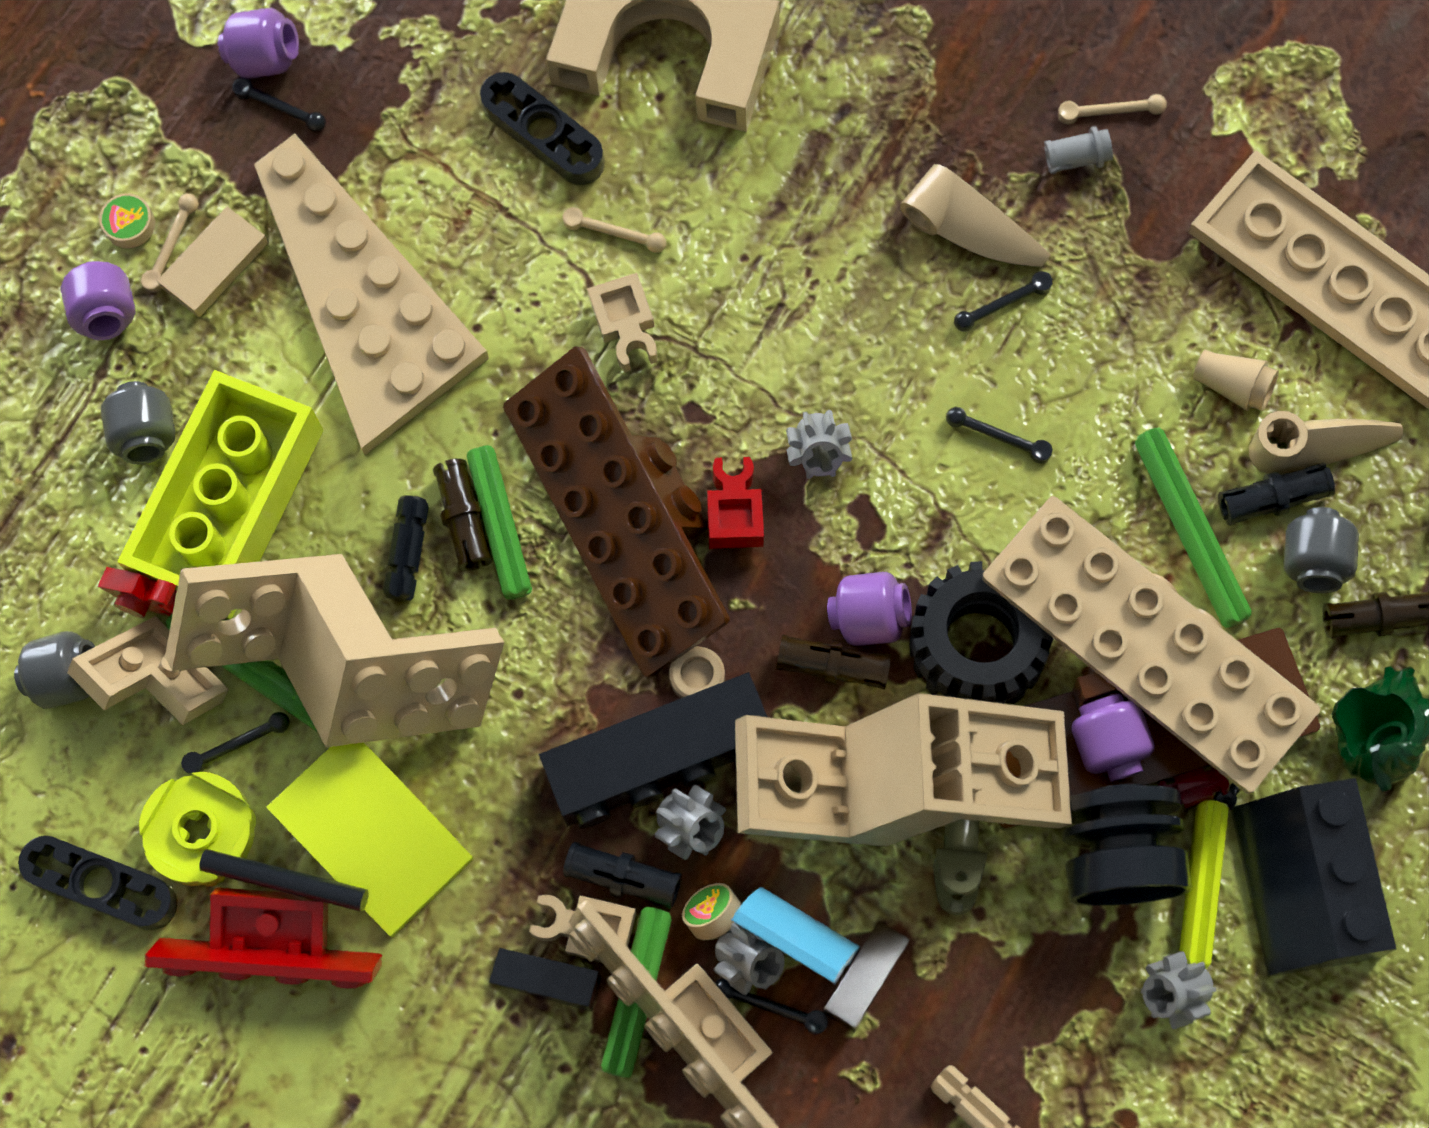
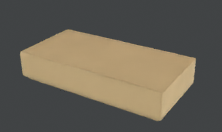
[157,206,269,318]

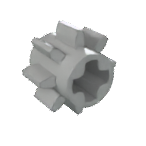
[786,410,852,479]
[655,785,726,860]
[714,923,784,995]
[1141,951,1216,1029]

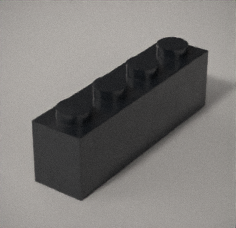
[539,672,767,829]

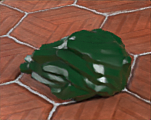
[1331,666,1429,792]

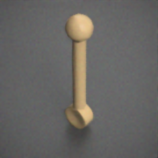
[1058,94,1167,124]
[141,194,198,293]
[562,207,666,253]

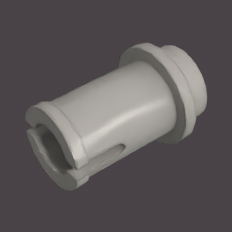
[1044,126,1113,174]

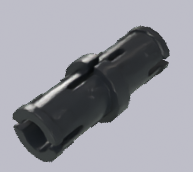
[1218,462,1335,526]
[563,842,682,909]

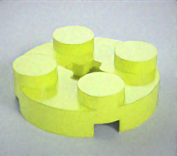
[139,772,256,887]

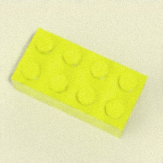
[117,370,324,619]

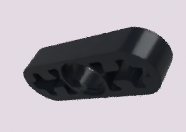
[480,72,605,185]
[18,836,177,930]

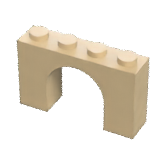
[546,0,780,132]

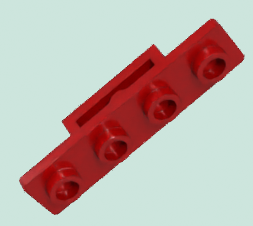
[145,887,382,989]

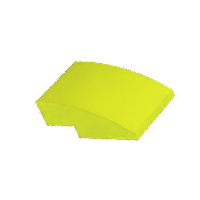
[266,742,474,938]

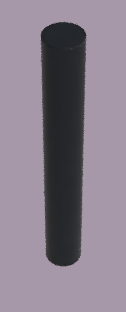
[199,849,369,912]

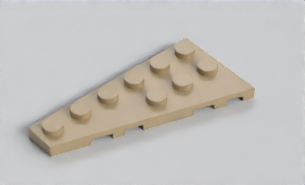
[254,134,489,455]

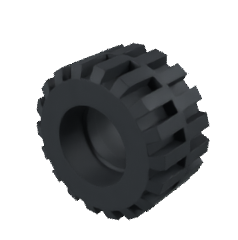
[909,561,1053,704]

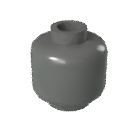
[101,381,176,465]
[1284,507,1359,594]
[14,631,96,709]

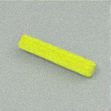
[1179,800,1229,969]

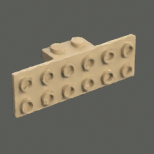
[982,496,1320,794]
[569,900,779,1128]

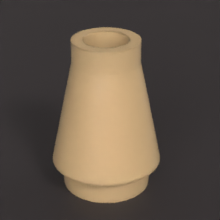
[1193,350,1279,411]

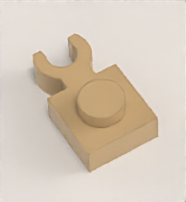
[587,273,658,373]
[529,895,636,963]

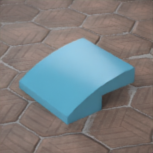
[732,887,861,984]

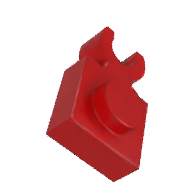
[707,457,764,549]
[97,567,177,618]

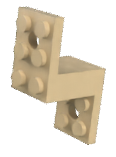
[165,554,504,747]
[735,693,1072,847]

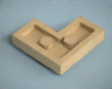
[67,616,229,725]

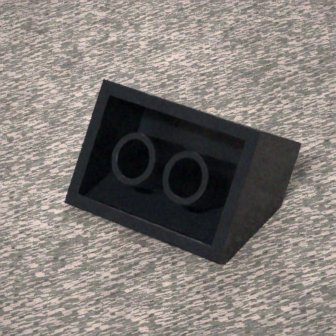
[1231,778,1397,977]

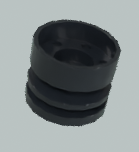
[1062,784,1192,906]

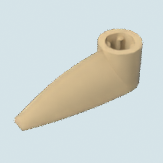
[900,164,1051,267]
[1249,411,1403,474]

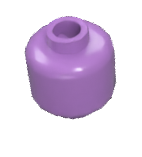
[218,8,299,79]
[60,261,136,340]
[827,572,912,646]
[1072,694,1155,782]

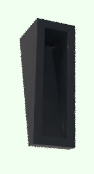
[489,948,602,1012]

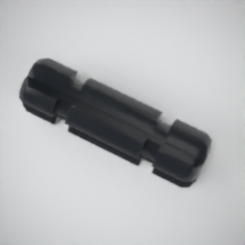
[383,495,429,601]

